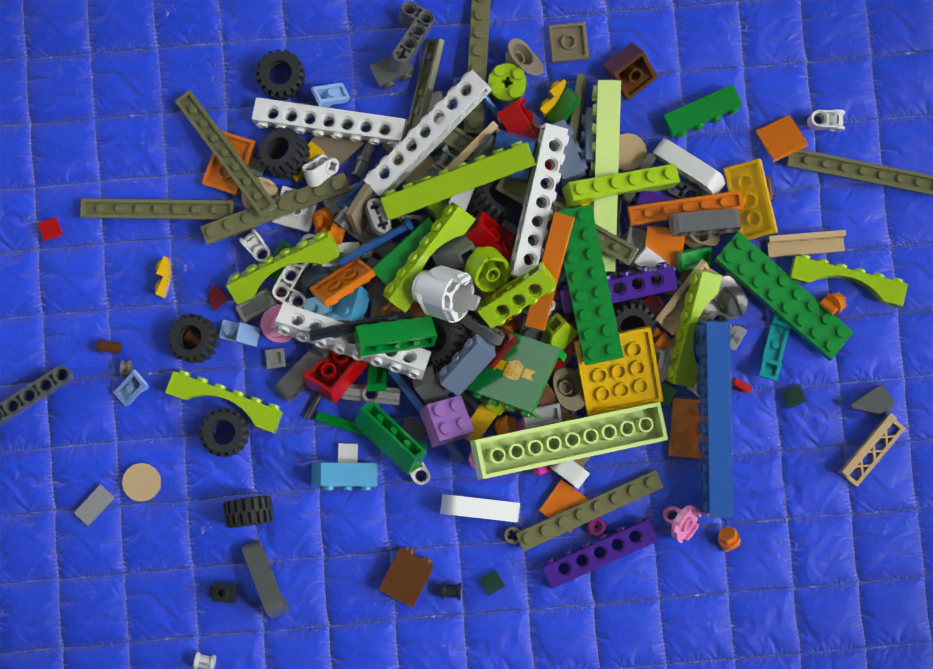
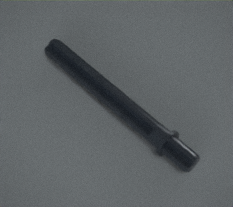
[309,310,413,341]

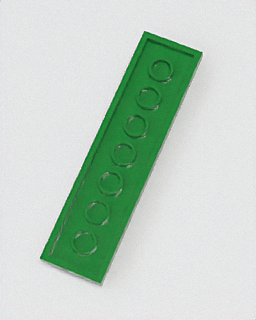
[553,204,624,366]
[714,231,853,361]

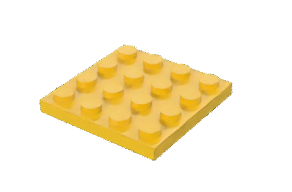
[574,326,663,417]

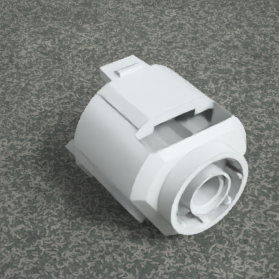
[412,265,481,323]

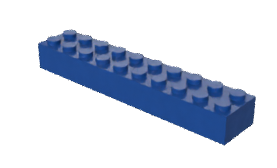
[695,320,733,519]

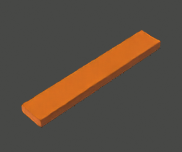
[627,190,744,226]
[525,212,575,331]

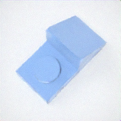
[311,83,350,108]
[219,319,261,347]
[113,370,149,407]

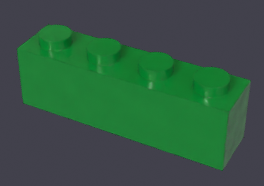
[662,84,743,139]
[372,218,433,287]
[353,316,437,357]
[354,401,427,475]

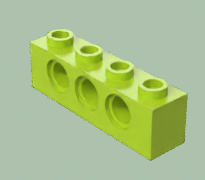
[478,261,556,329]

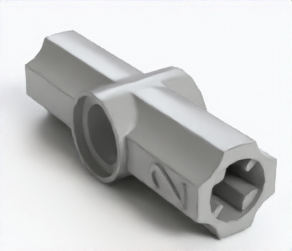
[342,384,401,405]

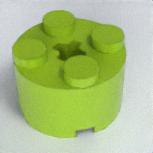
[488,63,526,106]
[465,246,511,292]

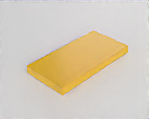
[723,158,778,240]

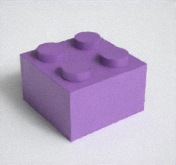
[420,395,474,448]

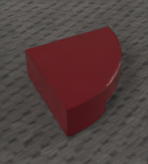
[209,284,229,311]

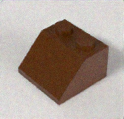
[603,42,658,100]

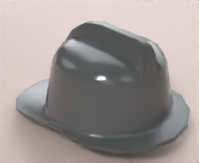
[714,276,749,319]

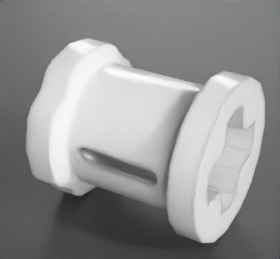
[193,652,216,669]

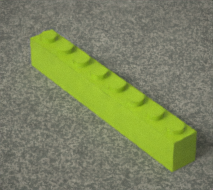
[380,141,536,220]

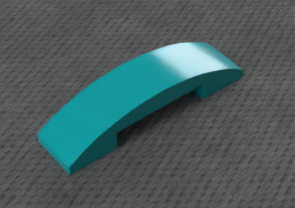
[758,313,791,382]

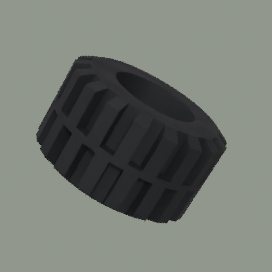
[256,49,305,101]
[257,127,310,180]
[467,179,518,225]
[613,298,656,337]
[167,314,220,364]
[426,317,472,364]
[199,408,250,457]
[223,495,274,528]

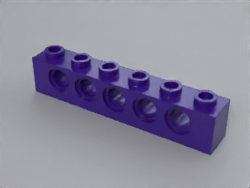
[557,262,678,314]
[542,518,658,589]

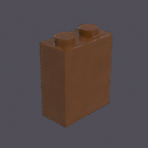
[378,546,435,608]

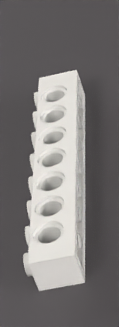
[364,70,492,198]
[252,97,407,147]
[510,123,569,278]
[274,302,431,380]

